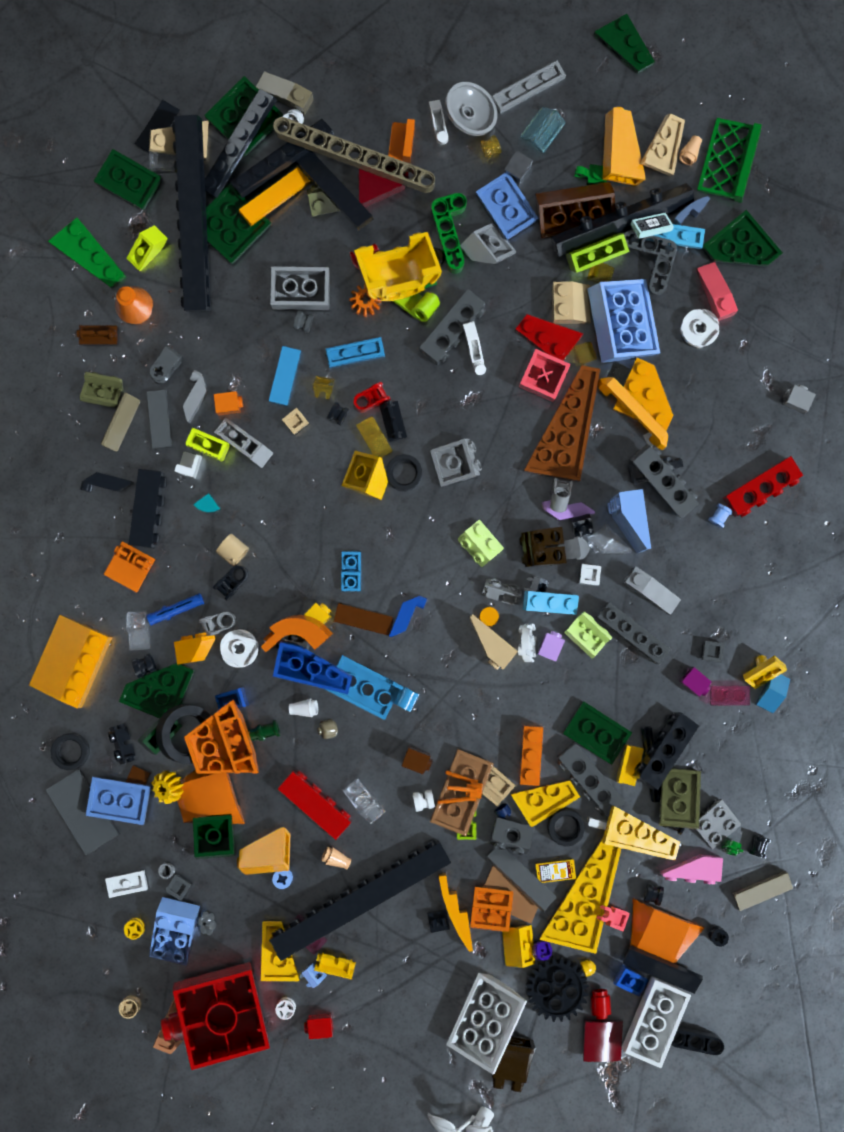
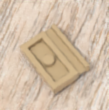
[483,759,516,806]

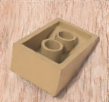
[469,614,518,670]

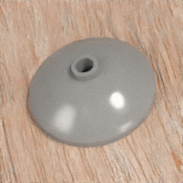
[445,82,497,136]

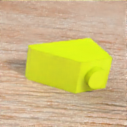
[126,225,168,271]

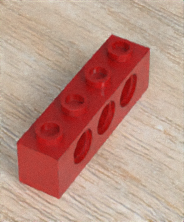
[723,456,804,517]

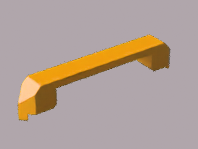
[597,377,668,450]

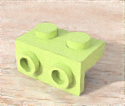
[458,520,504,567]
[564,612,612,658]

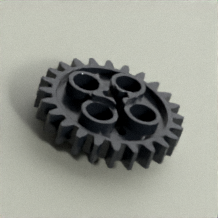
[526,957,589,1022]

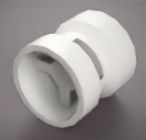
[282,109,304,130]
[413,789,435,812]

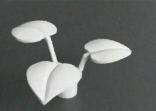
[427,1106,494,1132]

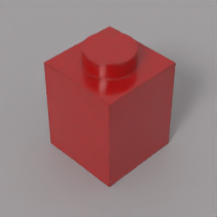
[304,1013,333,1040]

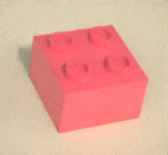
[519,349,571,403]

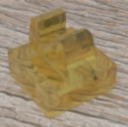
[313,376,335,399]

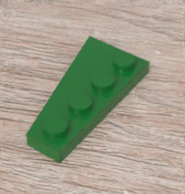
[48,218,126,289]

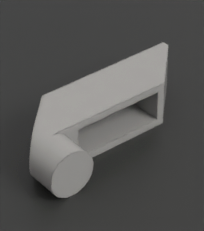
[183,370,208,424]

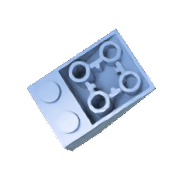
[149,897,200,966]

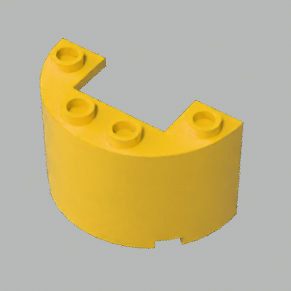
[354,232,442,301]

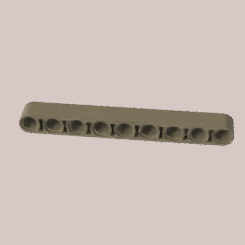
[273,117,435,193]

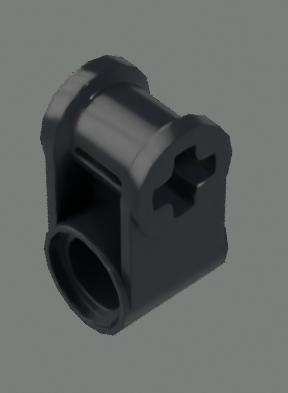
[213,566,249,601]

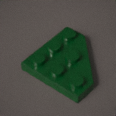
[702,209,783,267]
[119,663,195,719]

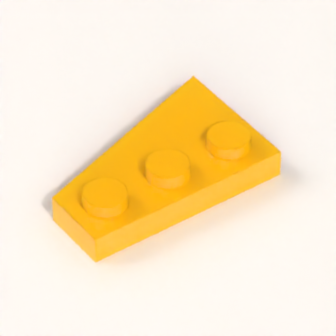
[511,780,580,827]

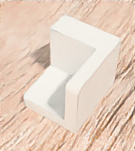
[175,452,202,479]
[578,564,601,586]

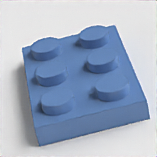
[476,172,539,240]
[86,777,151,825]

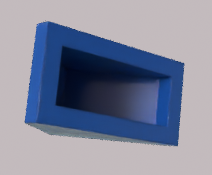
[215,687,249,710]

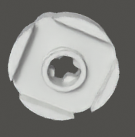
[680,309,719,348]
[518,624,537,662]
[220,629,259,667]

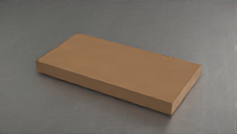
[430,749,494,836]

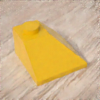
[341,451,388,500]

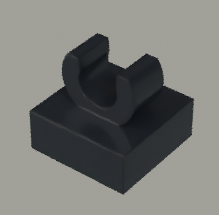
[571,514,594,538]
[524,576,549,592]
[427,909,450,933]

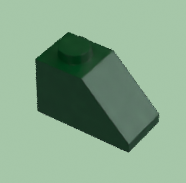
[137,719,182,755]

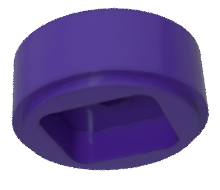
[532,941,552,961]

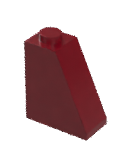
[359,165,409,208]

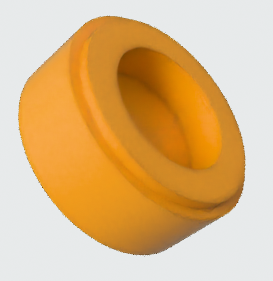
[479,607,499,626]

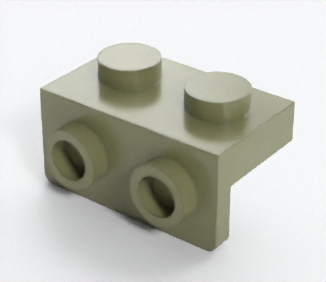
[307,182,345,216]
[80,372,124,408]

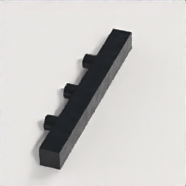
[551,183,694,257]

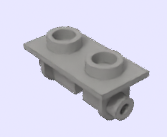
[482,579,523,606]

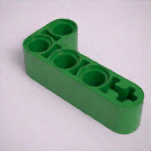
[431,193,467,274]

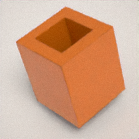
[214,391,243,416]

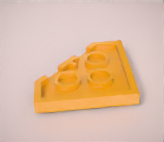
[613,358,673,431]

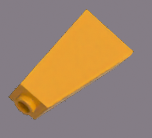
[602,107,645,186]

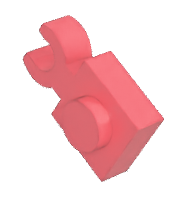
[597,905,630,931]

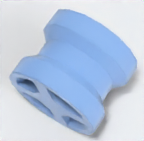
[272,870,293,889]

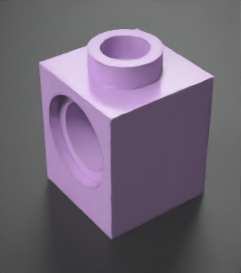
[537,631,565,662]

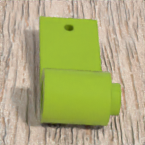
[393,292,440,322]

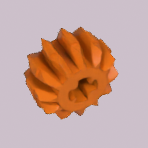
[349,284,382,317]

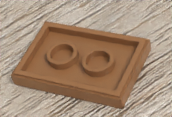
[483,865,538,924]

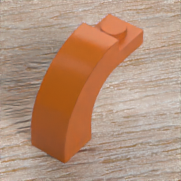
[261,615,333,652]

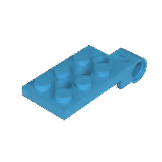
[325,655,419,720]

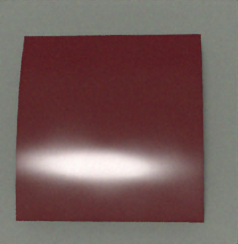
[583,1019,623,1062]

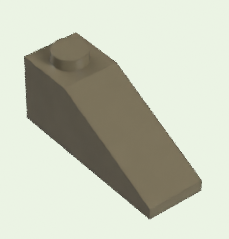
[256,72,314,116]

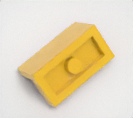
[616,744,644,786]
[502,925,535,968]

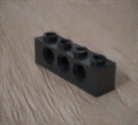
[633,712,699,790]

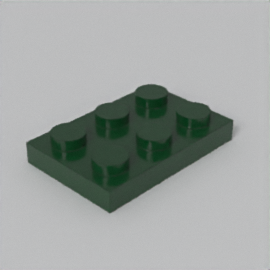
[94,149,163,211]
[563,701,632,765]

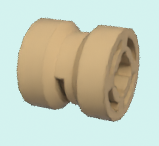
[119,995,141,1019]

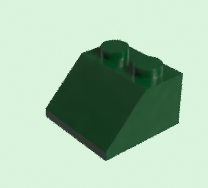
[193,815,236,859]

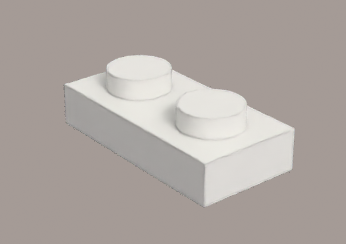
[105,870,148,898]

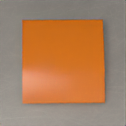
[470,887,513,932]

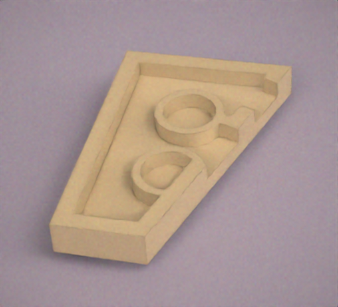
[640,114,685,176]
[149,120,209,160]

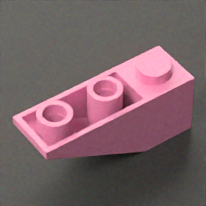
[660,854,723,884]

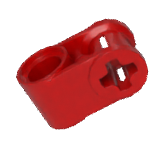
[353,382,391,413]

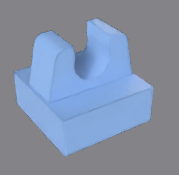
[300,960,327,988]

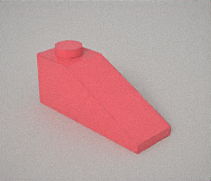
[696,262,738,321]

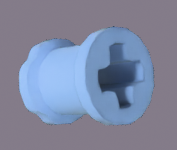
[708,503,733,528]

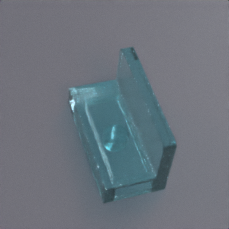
[521,107,566,153]

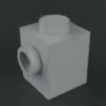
[783,384,816,414]

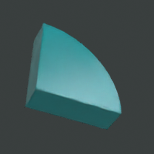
[193,493,220,513]

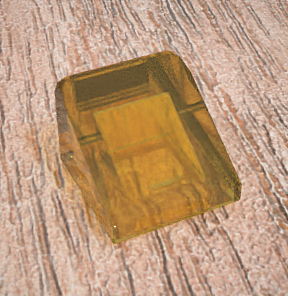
[587,263,615,283]
[573,341,598,366]

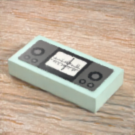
[630,213,674,239]

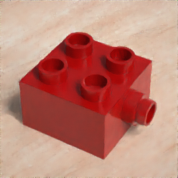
[160,962,270,1070]

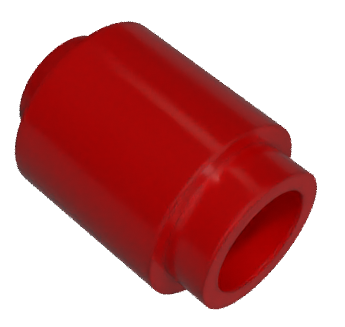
[590,989,611,1019]

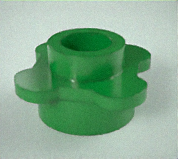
[722,840,743,856]

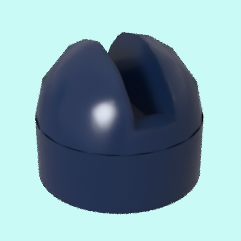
[494,803,511,820]

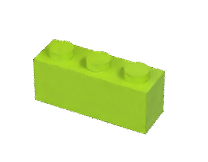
[565,233,629,273]

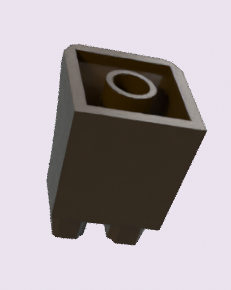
[492,1036,535,1092]

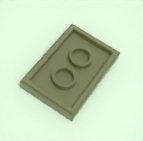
[659,768,701,829]

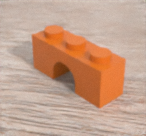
[519,725,543,786]

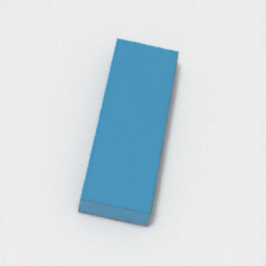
[325,337,385,368]
[269,346,301,406]

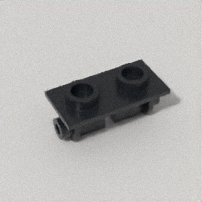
[379,401,407,442]
[108,724,135,765]

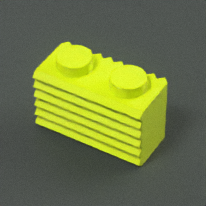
[186,428,230,462]

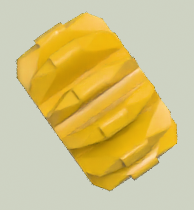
[151,770,184,804]

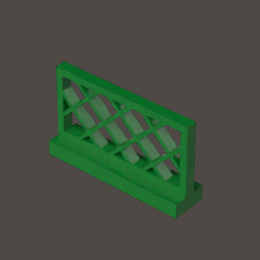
[697,118,762,203]

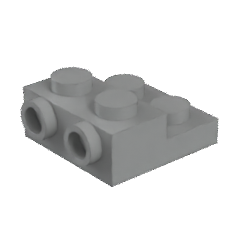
[430,439,482,487]

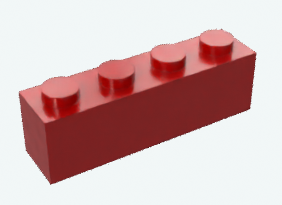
[278,770,352,840]

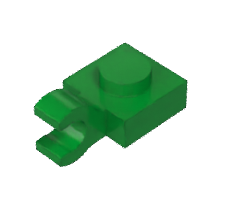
[574,164,607,185]

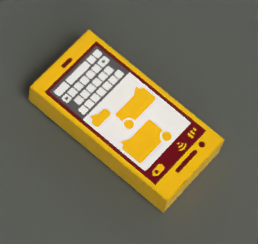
[535,859,576,883]

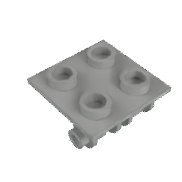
[696,799,742,849]

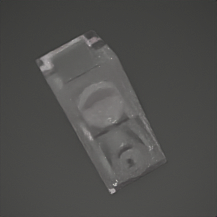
[343,778,386,824]

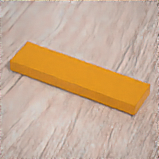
[239,167,310,226]

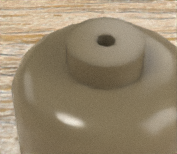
[317,719,338,739]

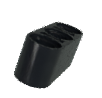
[671,1026,724,1055]

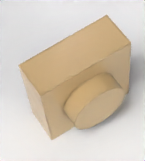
[282,408,309,435]

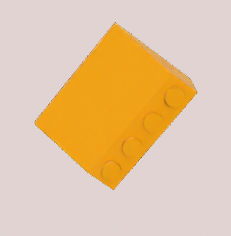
[29,615,113,709]

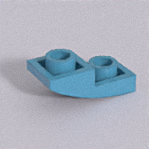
[341,551,361,591]

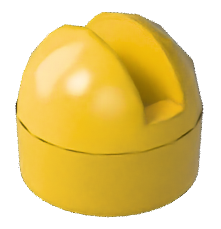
[580,960,596,977]

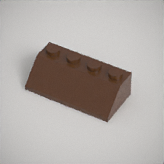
[535,182,615,238]

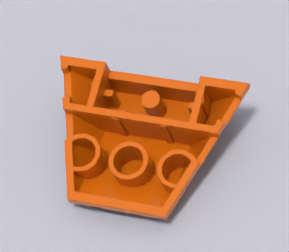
[184,700,259,774]
[177,770,245,824]
[630,898,705,964]

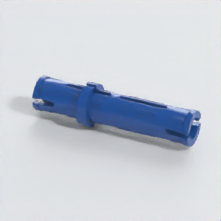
[146,593,205,626]

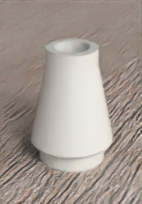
[289,698,318,717]

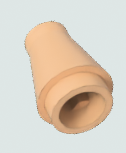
[679,135,702,165]
[321,846,351,870]

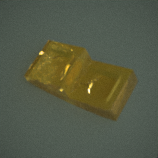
[356,416,393,458]

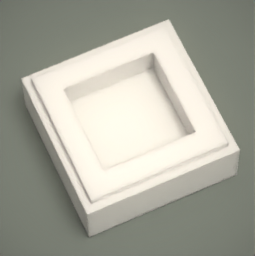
[586,816,607,830]

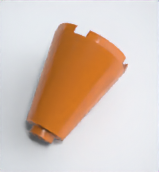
[115,286,153,324]

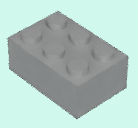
[271,267,330,310]

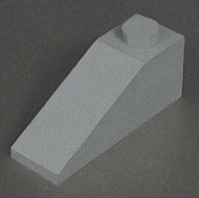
[214,418,273,468]
[623,567,681,615]

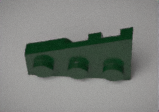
[594,14,655,74]

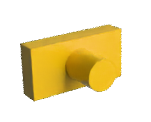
[743,655,787,689]

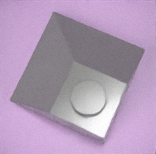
[460,222,516,264]

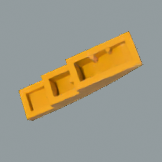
[438,873,473,952]

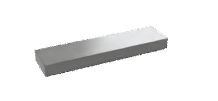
[491,60,566,114]

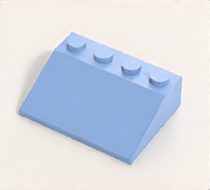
[587,279,660,363]
[607,489,651,553]

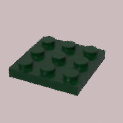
[204,76,284,157]
[206,184,272,265]

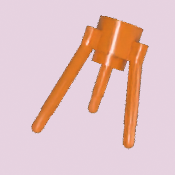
[437,771,483,804]

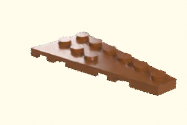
[524,365,600,482]

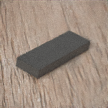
[147,390,172,449]

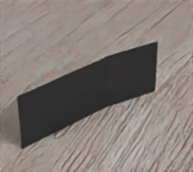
[134,99,180,154]

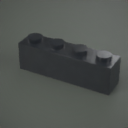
[128,469,166,549]

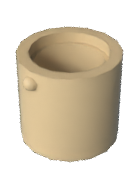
[216,533,249,567]

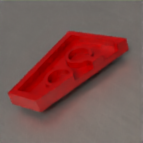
[515,314,583,361]

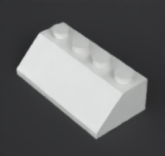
[622,976,691,1068]

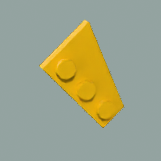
[261,921,300,981]

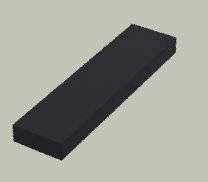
[623,945,703,994]

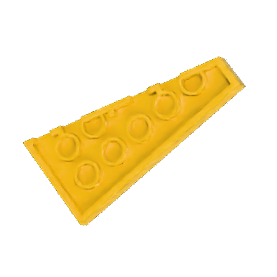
[539,835,622,954]

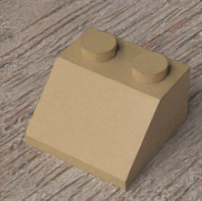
[552,281,591,324]

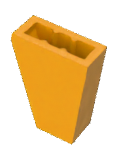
[237,827,291,875]

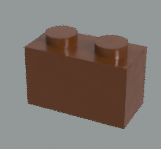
[402,746,433,775]

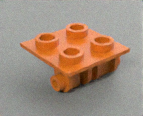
[103,541,156,593]

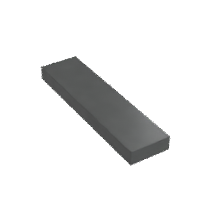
[486,848,556,912]

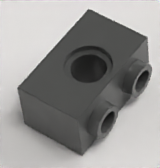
[489,817,534,855]

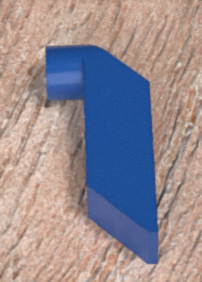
[389,596,427,637]

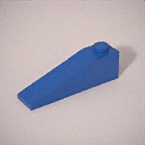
[273,641,352,694]

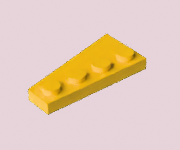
[602,805,680,861]

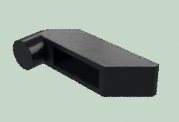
[80,472,134,492]

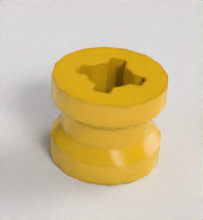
[124,917,146,940]

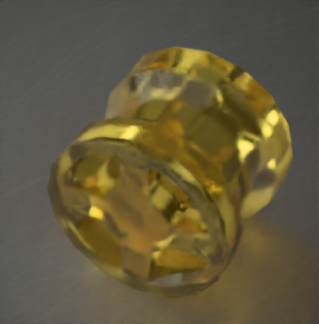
[480,135,502,159]

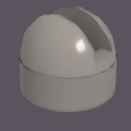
[158,863,175,879]

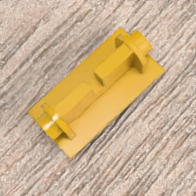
[314,952,356,980]

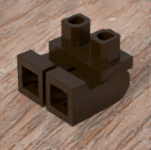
[519,527,567,567]

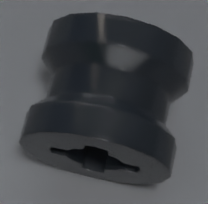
[327,402,350,426]
[644,883,664,906]

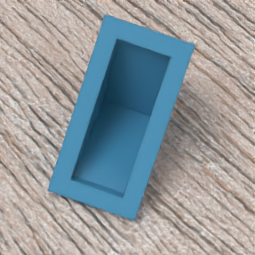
[755,674,790,713]

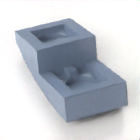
[672,196,710,225]

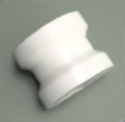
[275,997,296,1020]

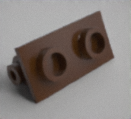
[77,325,117,345]

